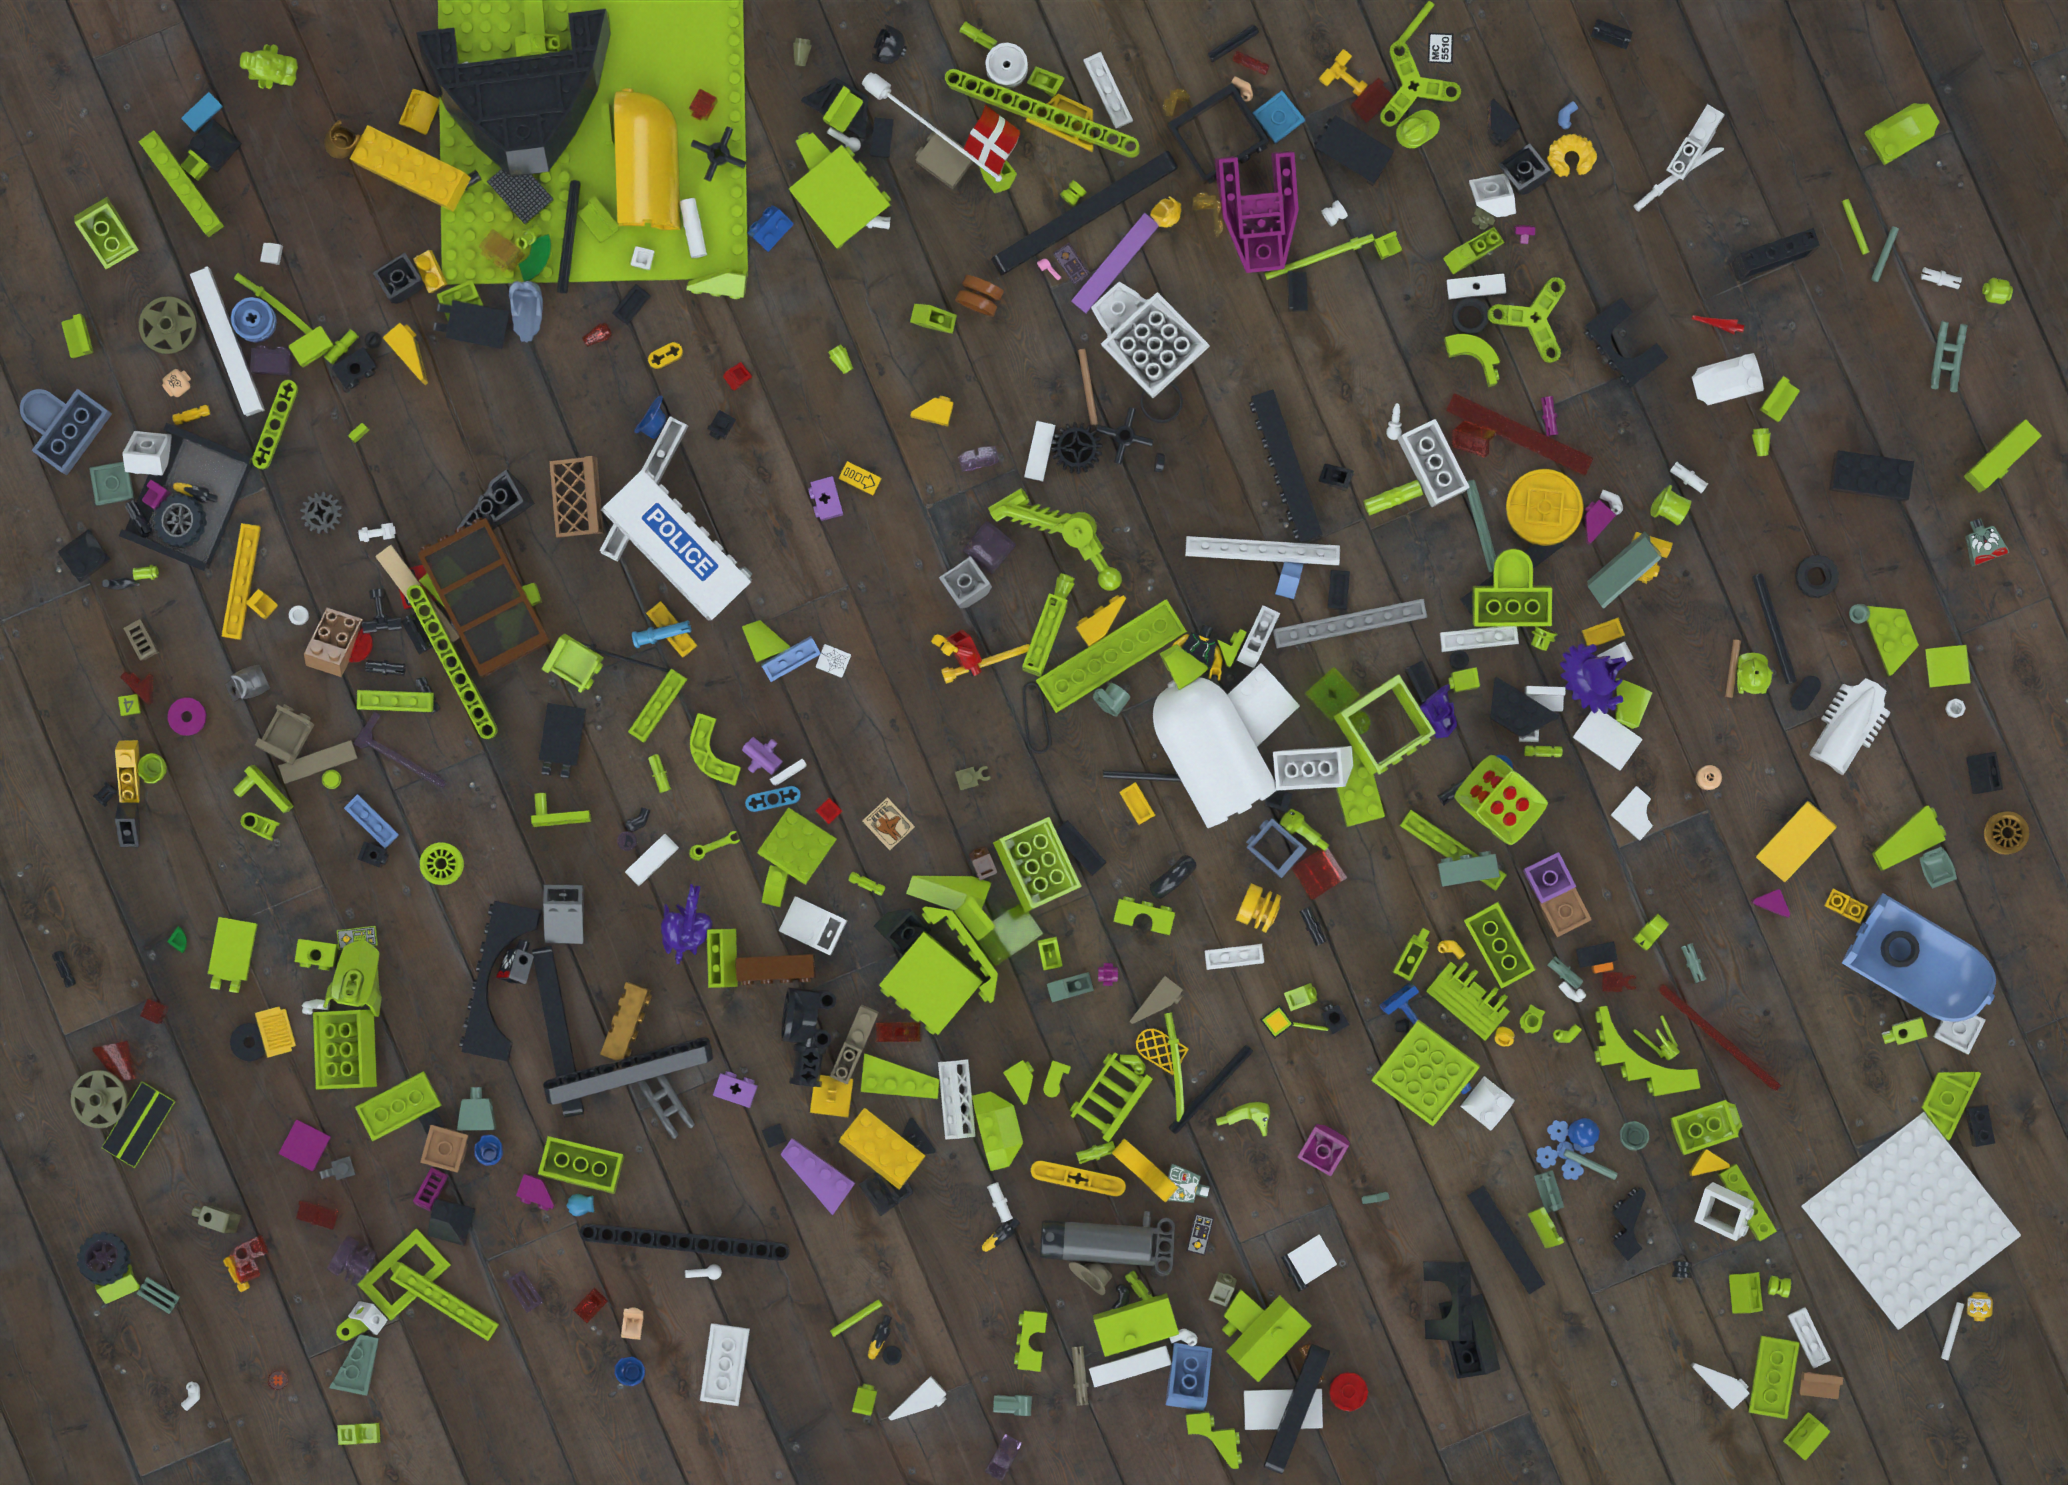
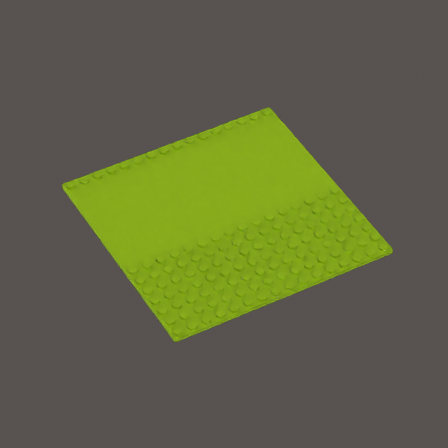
[438,0,748,285]

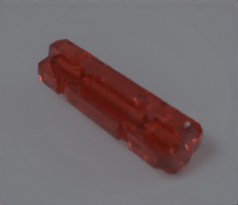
[1233,51,1269,75]

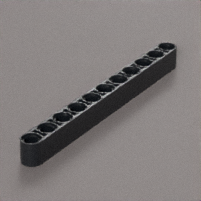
[991,151,1178,276]
[579,1223,790,1261]

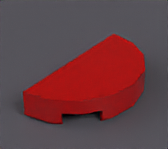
[349,627,373,663]

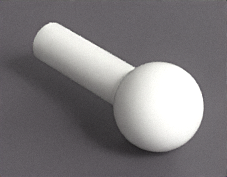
[827,126,861,152]
[685,1264,722,1280]

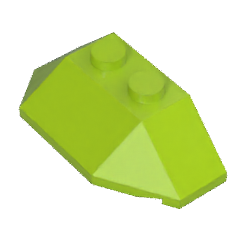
[972,1091,1023,1171]

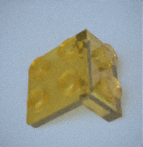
[1192,193,1223,238]

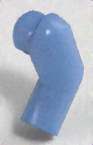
[1558,101,1578,130]

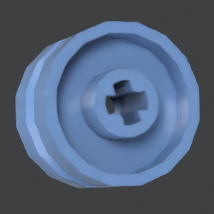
[231,297,277,343]

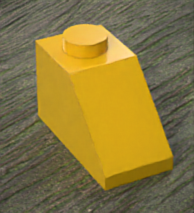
[910,396,954,427]

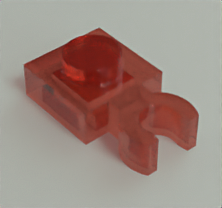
[1602,972,1636,992]

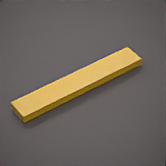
[222,523,261,640]

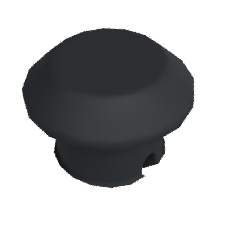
[365,332,382,349]
[1395,1018,1409,1035]

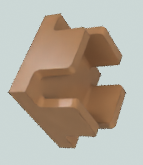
[1539,888,1592,937]
[420,1125,469,1173]

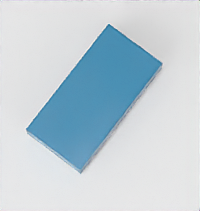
[181,92,223,133]

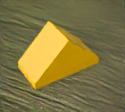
[1689,1149,1730,1176]

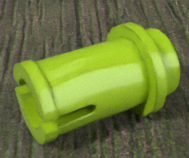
[133,565,159,580]

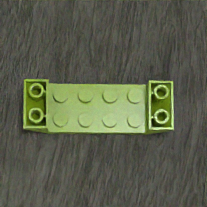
[922,906,998,1003]

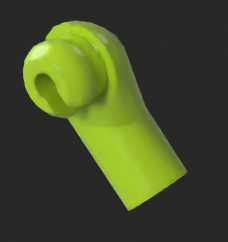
[1553,1024,1582,1043]
[1120,1054,1145,1075]

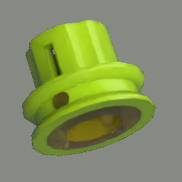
[1531,626,1558,651]

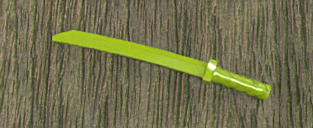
[234,273,312,334]
[1164,1012,1184,1122]

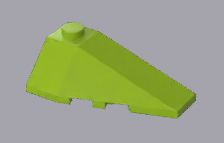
[906,876,991,911]

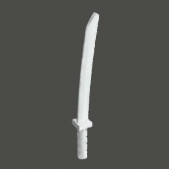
[1634,147,1724,211]

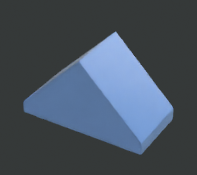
[1275,562,1304,599]

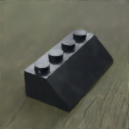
[1438,1294,1500,1379]

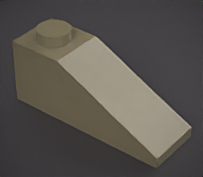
[1129,976,1184,1024]

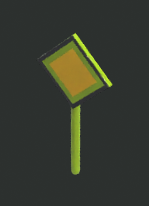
[1260,1005,1329,1039]

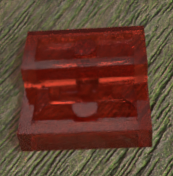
[1291,848,1347,900]

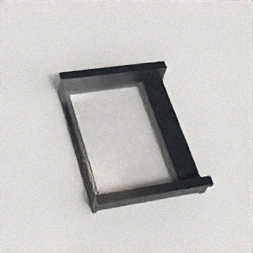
[119,423,253,571]

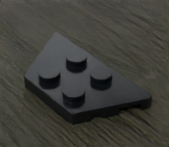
[801,77,869,139]
[1490,676,1559,739]

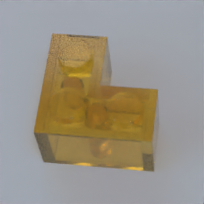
[479,229,524,273]

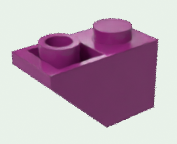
[516,1173,556,1211]

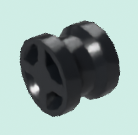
[1672,1261,1692,1278]

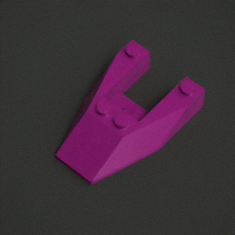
[1215,151,1299,273]

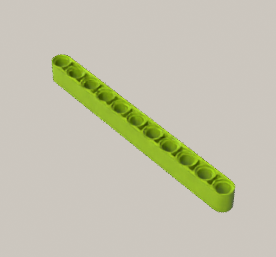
[945,69,1140,158]

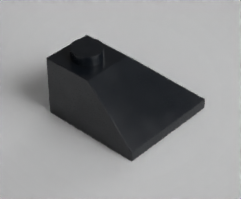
[874,908,932,956]
[427,1198,475,1246]

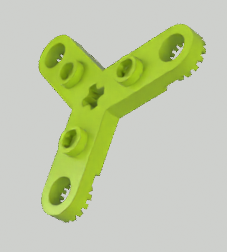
[1380,41,1461,127]
[1488,277,1566,363]

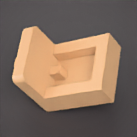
[621,1308,644,1340]

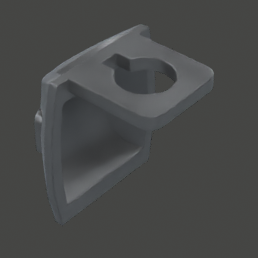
[226,665,270,701]

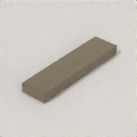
[279,740,358,784]

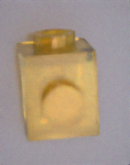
[1163,89,1190,117]

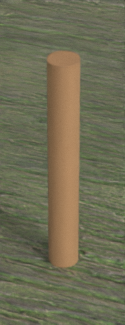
[1725,640,1741,698]

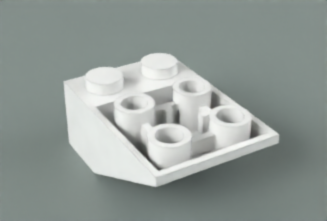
[779,896,847,955]

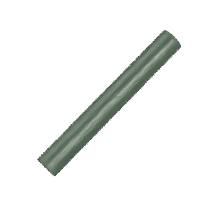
[1871,226,1899,282]
[1563,1149,1618,1180]

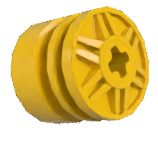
[1236,883,1281,933]

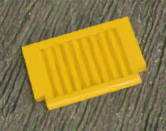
[255,1007,296,1058]

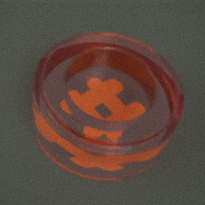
[268,1370,288,1390]

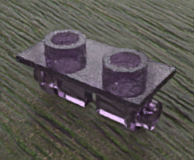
[958,445,999,472]

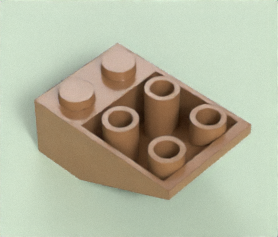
[304,608,363,677]

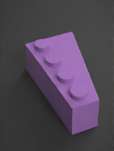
[781,1138,856,1215]

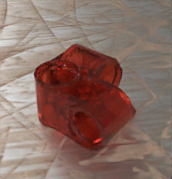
[230,1235,270,1284]

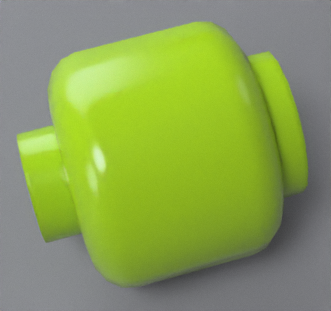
[1982,278,2013,304]

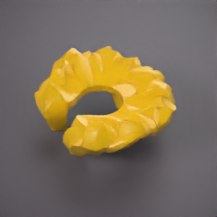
[1547,134,1597,177]

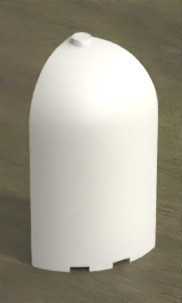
[1153,677,1277,828]

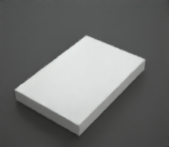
[1573,709,1642,771]

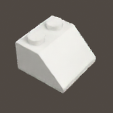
[123,431,172,475]

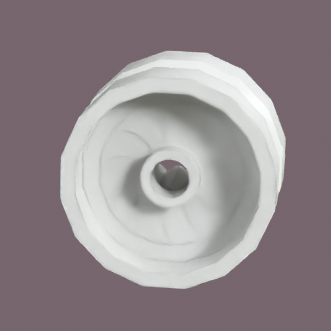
[986,43,1028,89]

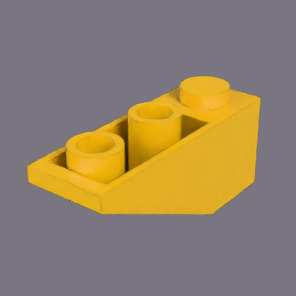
[1076,595,1126,647]
[115,740,140,803]

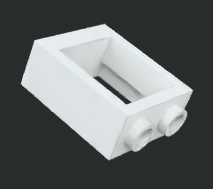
[1695,1182,1754,1241]

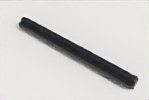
[557,180,581,294]
[1752,573,1797,684]
[1169,1045,1253,1134]

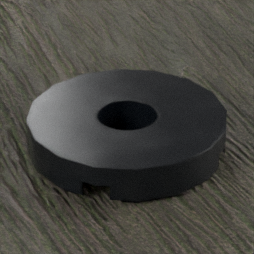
[230,1023,266,1061]

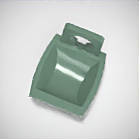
[1919,847,1957,889]

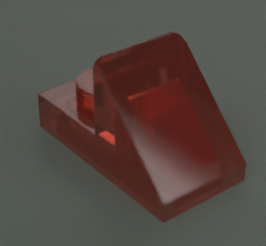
[120,672,153,705]
[573,1287,608,1323]

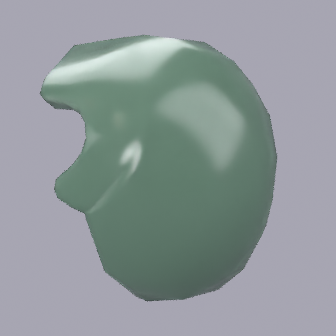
[1620,1121,1649,1150]

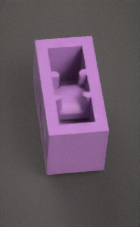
[808,476,844,521]
[713,1071,758,1108]

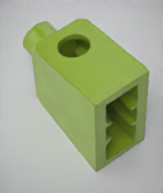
[1882,1016,1928,1045]
[1221,1289,1264,1337]

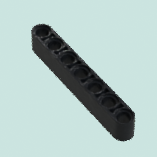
[1263,1344,1330,1474]

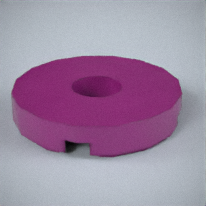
[168,698,207,736]

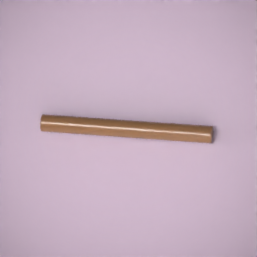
[1078,349,1098,426]

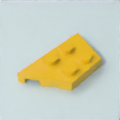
[1026,94,1094,152]

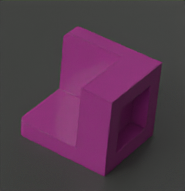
[142,480,171,510]

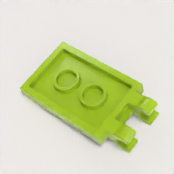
[208,917,258,993]

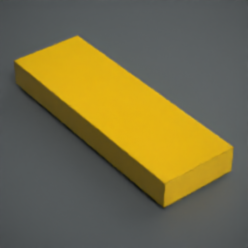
[646,601,697,658]

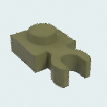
[955,766,991,791]

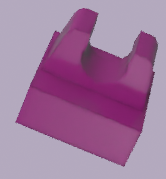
[1514,225,1535,244]

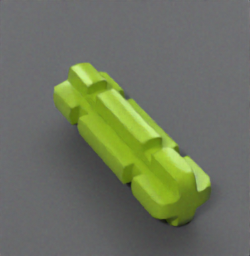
[1524,746,1563,757]
[849,872,885,896]
[1125,1271,1153,1301]

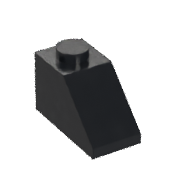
[115,803,140,847]

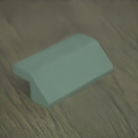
[1587,531,1661,608]

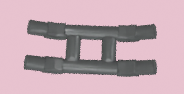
[638,1075,695,1139]

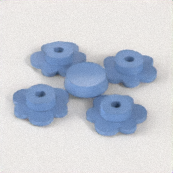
[1536,1120,1594,1180]

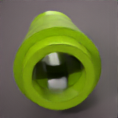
[828,344,853,374]
[1752,428,1771,456]
[1054,573,1075,599]

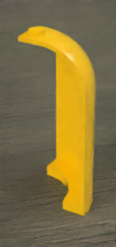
[614,88,681,230]

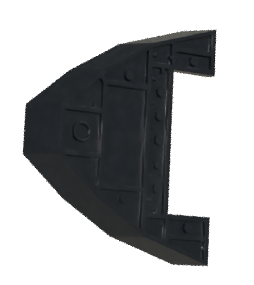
[416,9,611,176]

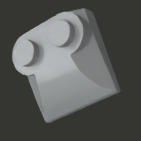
[939,556,992,608]

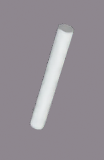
[1941,1302,1964,1360]

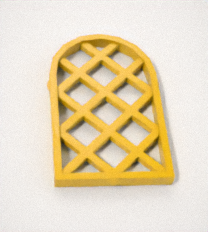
[1136,1029,1189,1075]

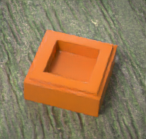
[1591,962,1614,973]

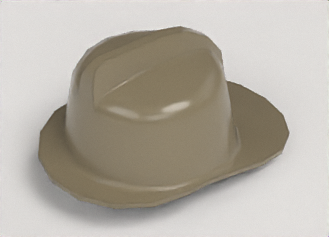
[1069,1262,1112,1295]

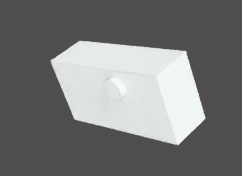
[1398,419,1470,507]

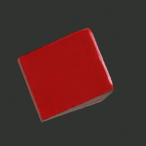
[723,362,752,391]

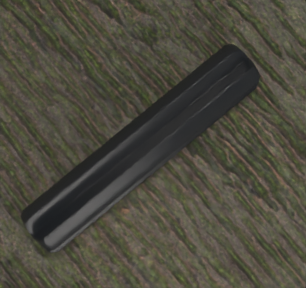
[1208,24,1259,62]

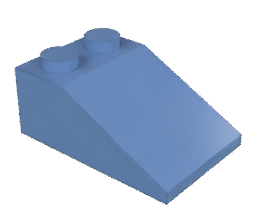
[1165,1343,1212,1411]

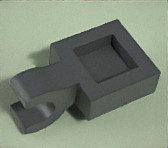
[319,1156,356,1180]

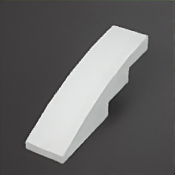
[1089,1346,1172,1387]

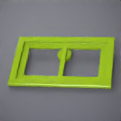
[357,1228,451,1321]

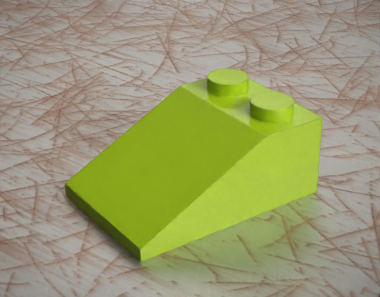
[74,197,139,269]

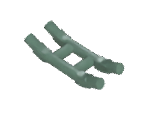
[1931,321,1968,392]

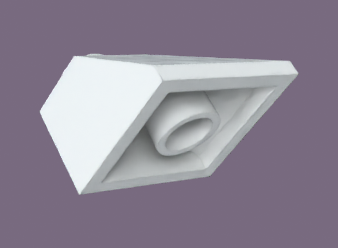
[1469,174,1516,217]

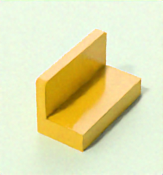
[399,89,439,135]

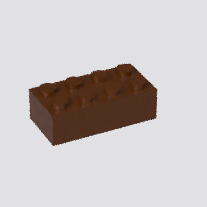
[736,954,816,985]

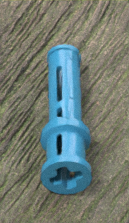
[632,620,691,648]

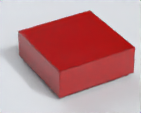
[815,798,843,824]

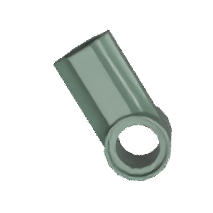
[993,1395,1032,1416]

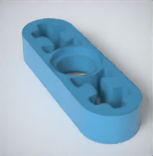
[745,786,801,812]

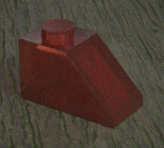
[876,1022,920,1042]

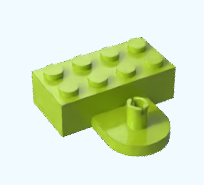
[1473,549,1552,626]

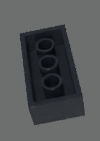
[1829,450,1914,502]

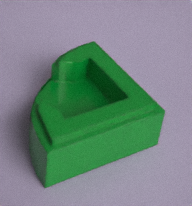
[167,926,187,953]

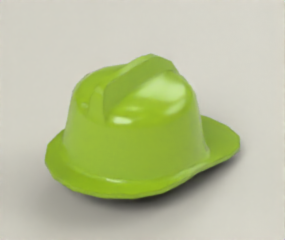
[1396,110,1440,148]

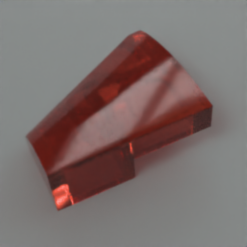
[92,1041,136,1082]

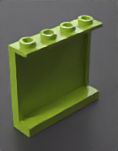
[789,145,892,249]
[879,931,984,1035]

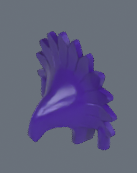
[1560,643,1627,714]

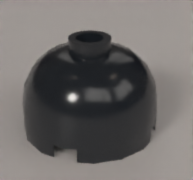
[872,24,907,64]

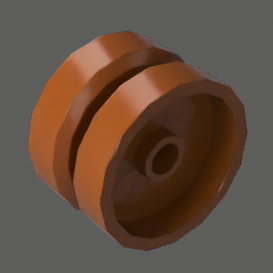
[955,275,1004,317]

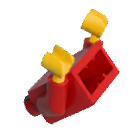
[931,629,982,676]

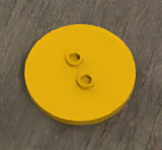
[1506,469,1583,545]

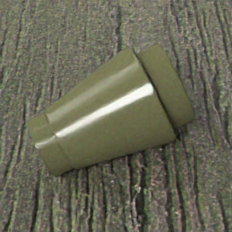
[793,38,812,66]

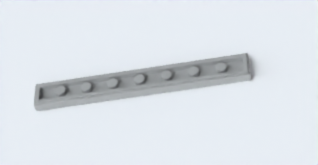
[1273,599,1427,649]

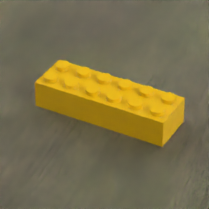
[350,125,471,212]

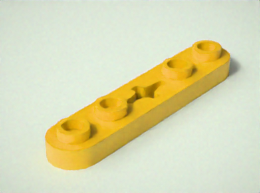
[1031,1161,1126,1196]

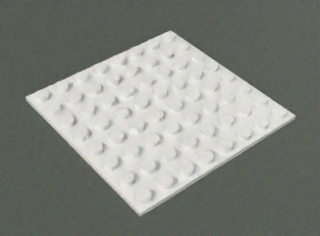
[1801,1112,2021,1330]

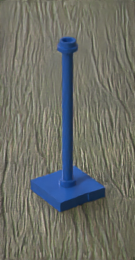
[1379,982,1472,1094]

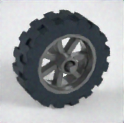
[154,495,207,547]

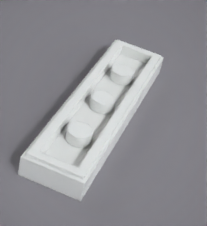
[1083,52,1133,129]
[1440,626,1519,652]

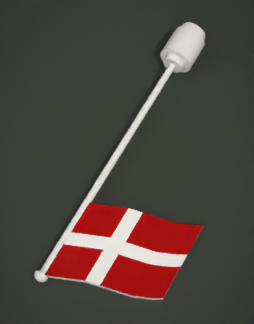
[862,72,1020,182]

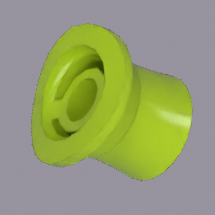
[1651,485,1691,526]

